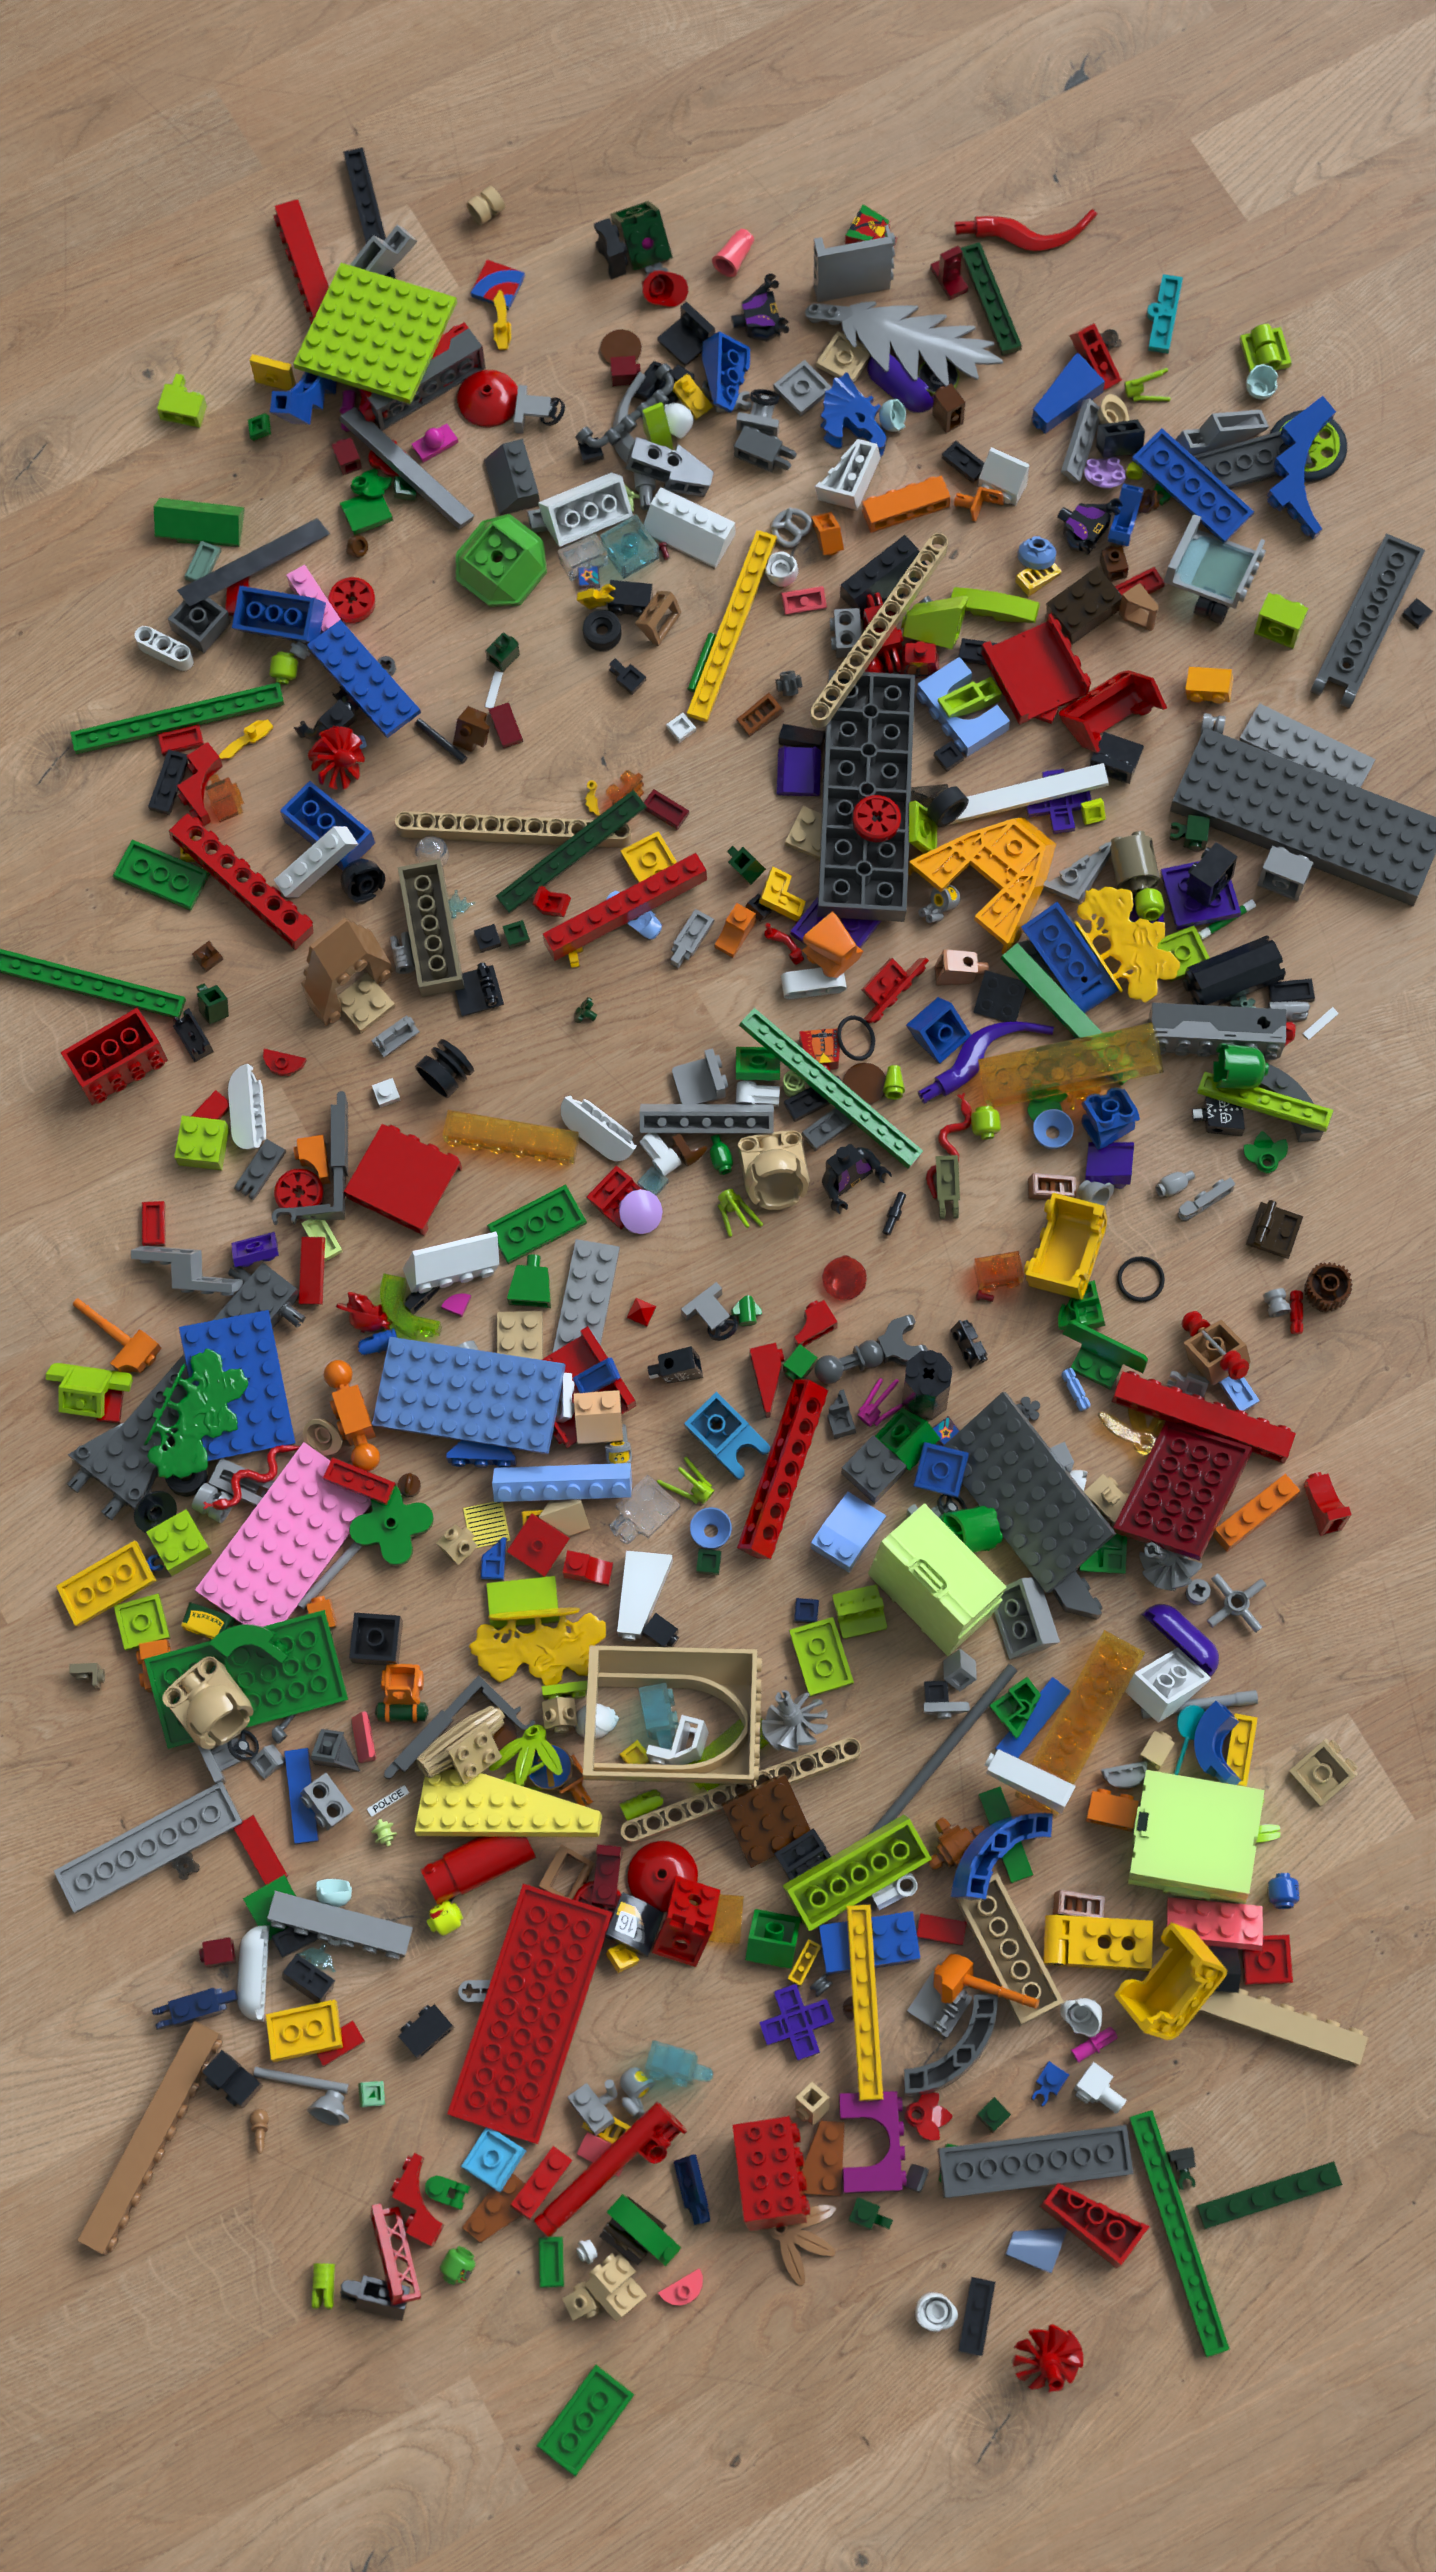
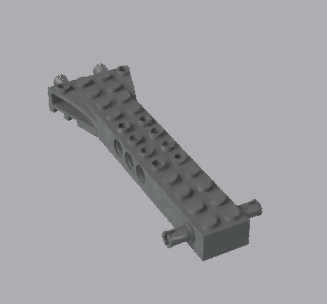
[66,1262,306,1521]

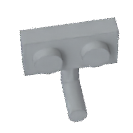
[567,2079,617,2136]

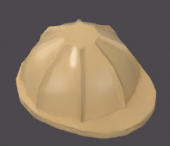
[1097,394,1129,424]
[302,1419,343,1455]

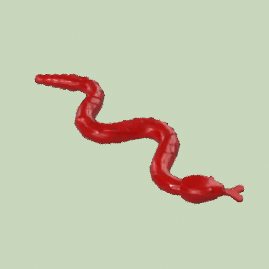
[926,1093,972,1199]
[203,1445,300,1510]

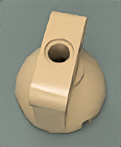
[738,1131,810,1210]
[163,1657,253,1749]

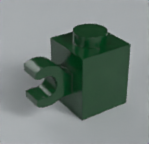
[486,632,520,672]
[1169,815,1210,851]
[727,846,766,885]
[196,983,229,1025]
[848,2197,893,2230]

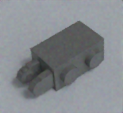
[734,426,797,472]

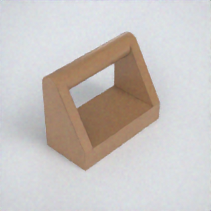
[1119,583,1159,631]
[635,591,681,646]
[539,1844,595,1899]

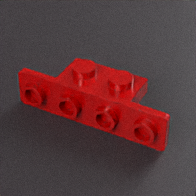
[861,957,929,1023]

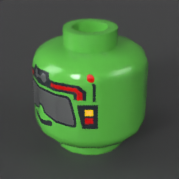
[440,2246,476,2285]

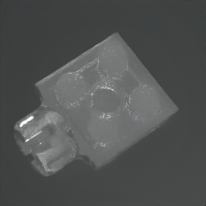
[610,1475,680,1544]

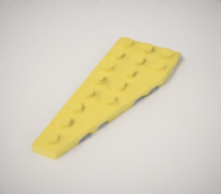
[415,1770,602,1837]

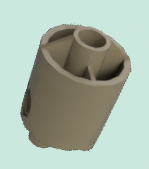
[1110,831,1160,896]

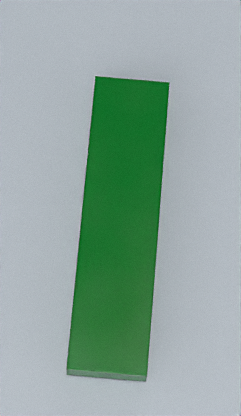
[978,1786,1033,1884]

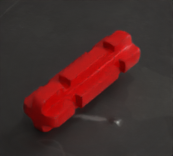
[1290,1290,1303,1335]

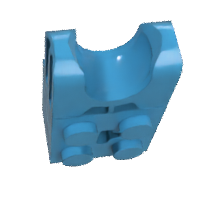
[684,1392,771,1480]

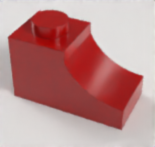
[794,1300,838,1347]
[563,1550,614,1587]

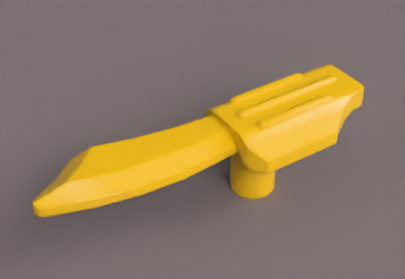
[493,290,512,350]
[219,719,274,759]

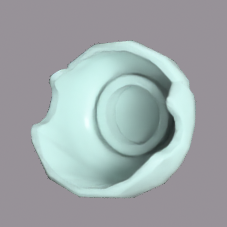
[1246,364,1278,400]
[879,399,906,432]
[316,1879,352,1907]

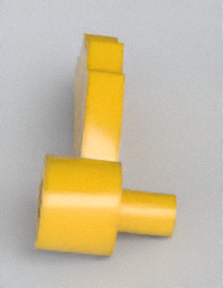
[585,780,600,816]

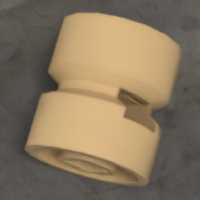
[466,186,505,225]

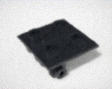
[455,963,504,1017]
[973,970,1026,1022]

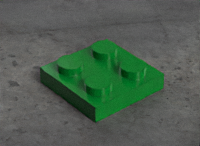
[736,1047,780,1081]

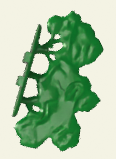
[143,1348,248,1478]

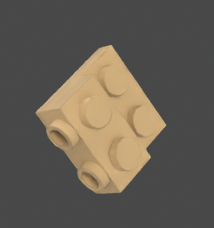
[1289,1739,1358,1806]
[584,2253,647,2322]

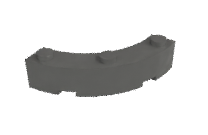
[1257,1064,1324,1142]
[904,1994,998,2097]

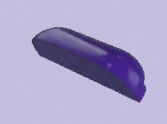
[867,354,934,412]
[1141,1604,1219,1677]

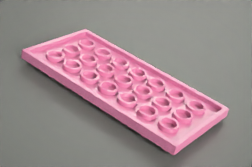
[195,1442,372,1626]

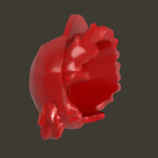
[336,1292,391,1333]

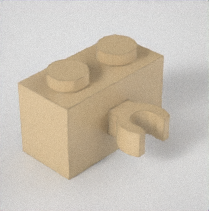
[1084,1474,1129,1527]

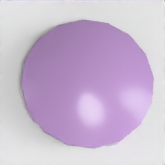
[1084,457,1126,488]
[619,1190,663,1234]

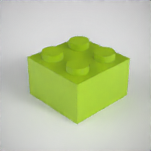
[1254,593,1309,649]
[174,1115,229,1171]
[146,1509,212,1576]

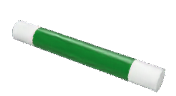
[1198,899,1256,940]

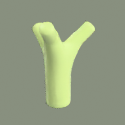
[624,484,640,512]

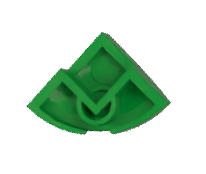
[1058,1280,1106,1330]

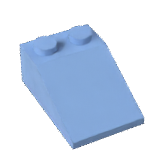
[811,1492,886,1573]

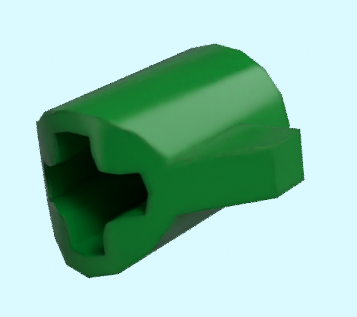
[731,1295,762,1326]

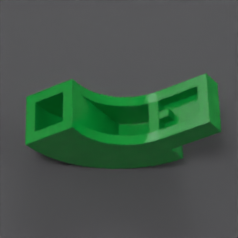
[209,1624,289,1663]
[607,2193,681,2267]

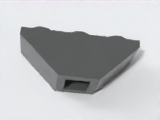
[1052,1568,1103,1620]

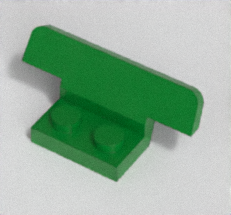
[1062,1320,1148,1390]

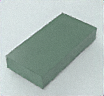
[184,541,221,582]

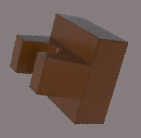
[192,941,223,972]

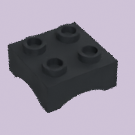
[594,218,628,280]

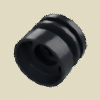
[415,1039,474,1098]

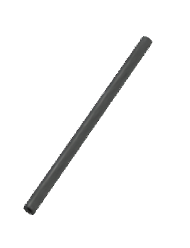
[867,1664,1017,1836]

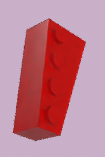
[1039,2183,1150,2269]

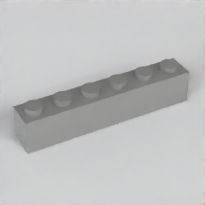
[640,1104,774,1133]
[267,1891,413,1960]

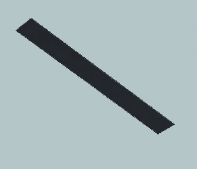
[177,518,330,606]

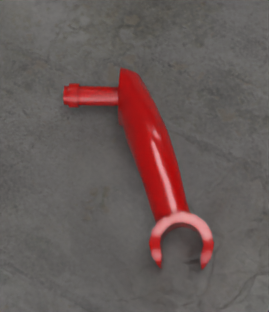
[764,923,804,965]

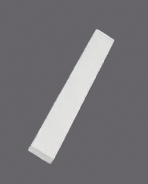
[949,763,1109,825]

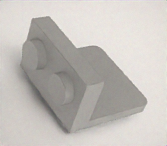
[672,1048,728,1104]

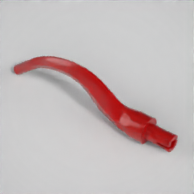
[954,209,1097,251]

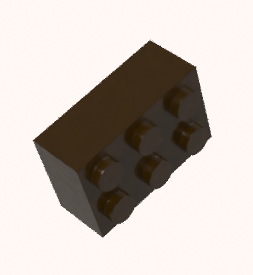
[1046,566,1122,645]

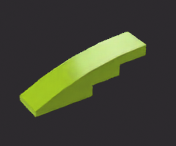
[951,587,1040,623]

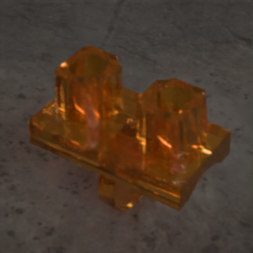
[606,770,644,806]

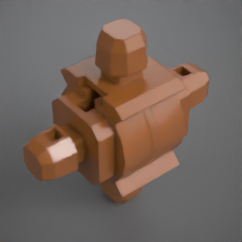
[927,1817,985,1870]

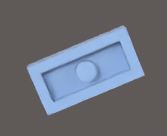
[1219,1376,1260,1411]

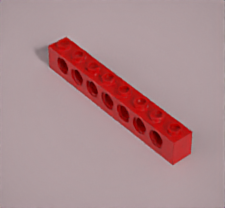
[169,813,314,950]
[737,1379,828,1559]

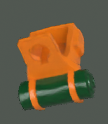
[375,1664,429,1723]

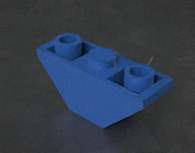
[446,1440,517,1468]

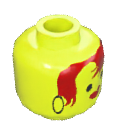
[427,1900,464,1936]

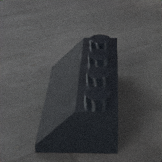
[840,535,932,620]

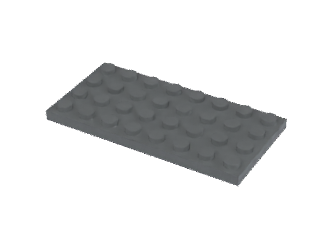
[944,1392,1116,1593]

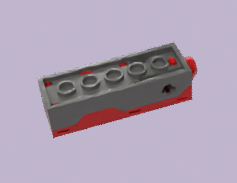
[358,322,486,431]

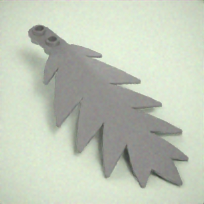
[805,301,1003,386]

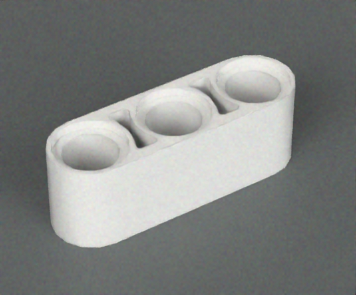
[135,626,193,671]
[781,968,847,999]

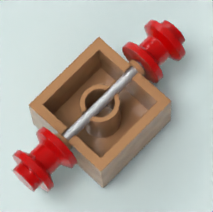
[1181,1311,1251,1386]

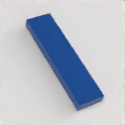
[995,1677,1071,1758]
[284,1748,319,1844]

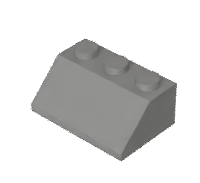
[994,1577,1060,1660]

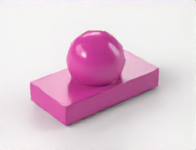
[412,424,459,463]

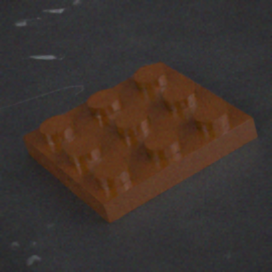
[721,1773,811,1868]

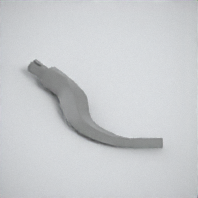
[613,372,656,510]

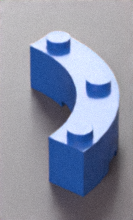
[951,1813,1053,1900]

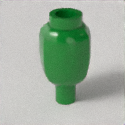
[710,1134,734,1175]

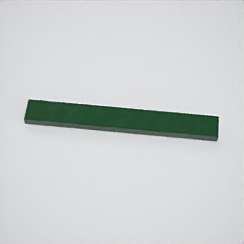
[496,789,647,914]

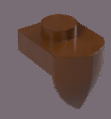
[671,1133,708,1166]

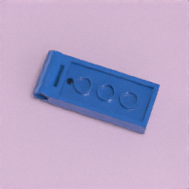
[1021,901,1119,1014]

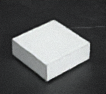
[666,713,696,743]

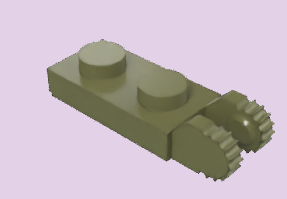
[935,1155,960,1219]

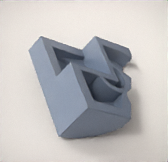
[1005,2228,1067,2273]

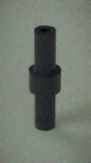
[882,1192,906,1236]

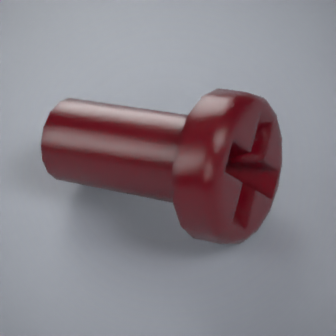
[657,542,670,560]
[976,1290,994,1302]

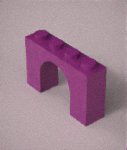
[839,2091,907,2194]

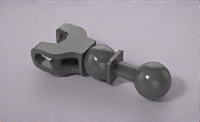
[814,1315,928,1384]

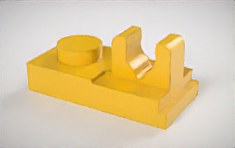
[673,374,713,420]

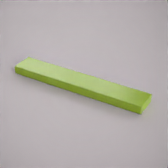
[1197,1072,1333,1132]

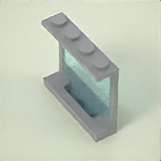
[1164,514,1266,609]

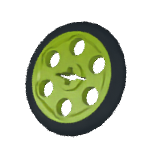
[1270,410,1347,482]

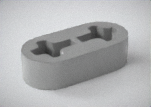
[458,1980,491,2003]

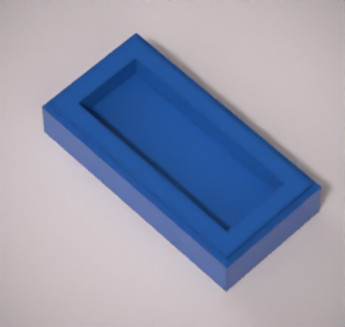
[573,1357,621,1393]

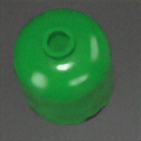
[1213,1043,1269,1089]

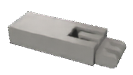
[208,1458,274,1507]

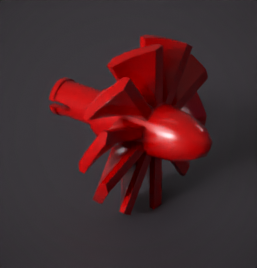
[308,726,365,789]
[1012,2325,1084,2392]

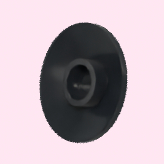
[134,1491,177,1533]

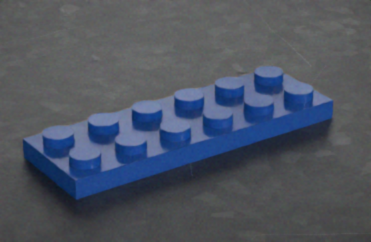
[1132,428,1254,544]
[307,620,421,738]

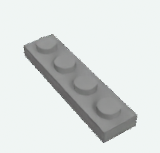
[1061,398,1100,483]

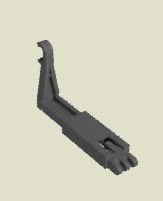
[272,1091,348,1226]
[384,1675,535,1779]

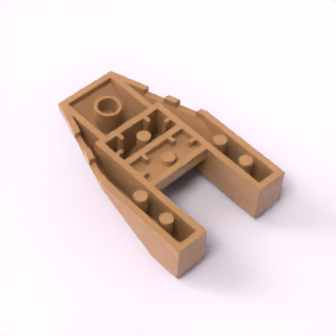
[301,917,393,1026]

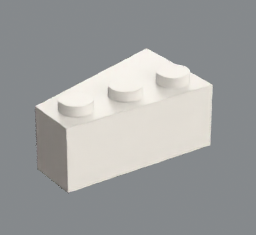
[815,439,880,510]

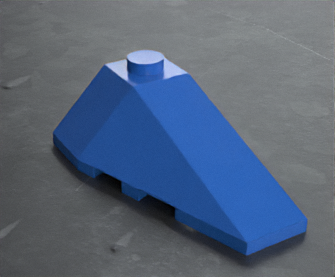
[702,331,750,413]

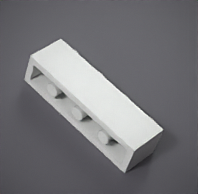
[274,826,358,897]

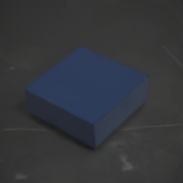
[794,1598,819,1623]

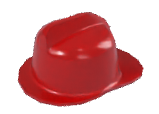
[641,270,688,307]

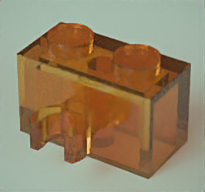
[205,774,244,823]
[974,1251,1024,1292]

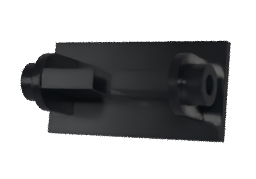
[950,1320,988,1369]

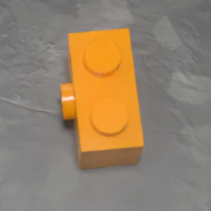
[1185,667,1233,704]

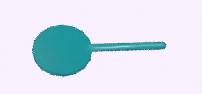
[1174,1705,1205,1775]

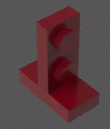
[930,246,968,300]
[592,1844,623,1905]

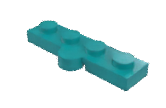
[1147,274,1183,354]

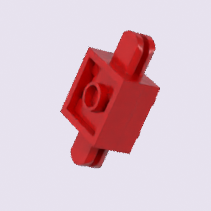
[863,592,903,674]

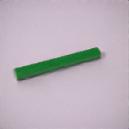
[688,633,716,692]

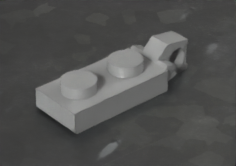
[671,909,714,968]

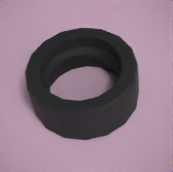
[927,786,969,827]

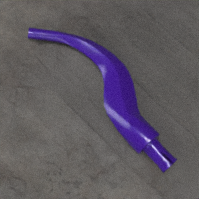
[918,1021,1054,1104]

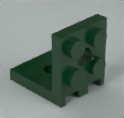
[610,201,673,271]

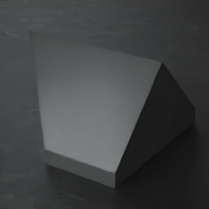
[311,1729,361,1772]

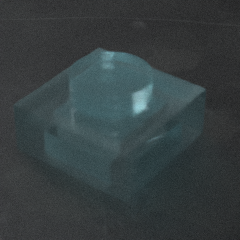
[637,1166,669,1196]

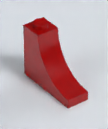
[1303,1472,1352,1536]

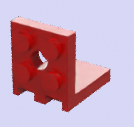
[651,1876,721,1967]

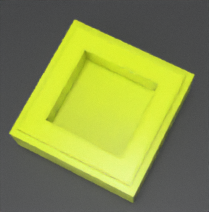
[1081,798,1106,825]

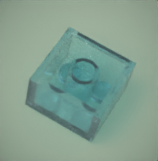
[600,514,659,579]

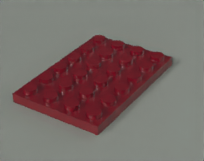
[1113,1420,1252,1561]

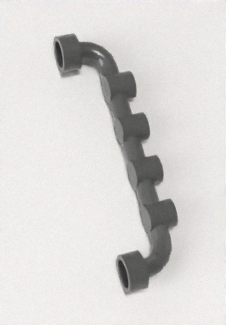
[575,363,674,448]

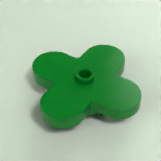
[350,1486,434,1566]

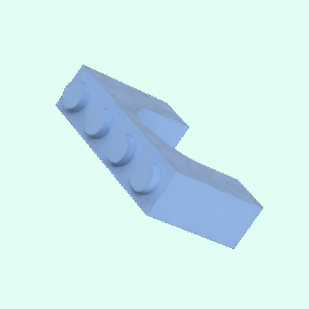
[916,657,1010,757]

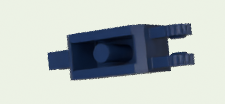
[152,1988,238,2030]

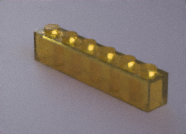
[443,1110,580,1165]

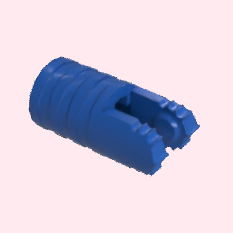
[358,1328,397,1355]

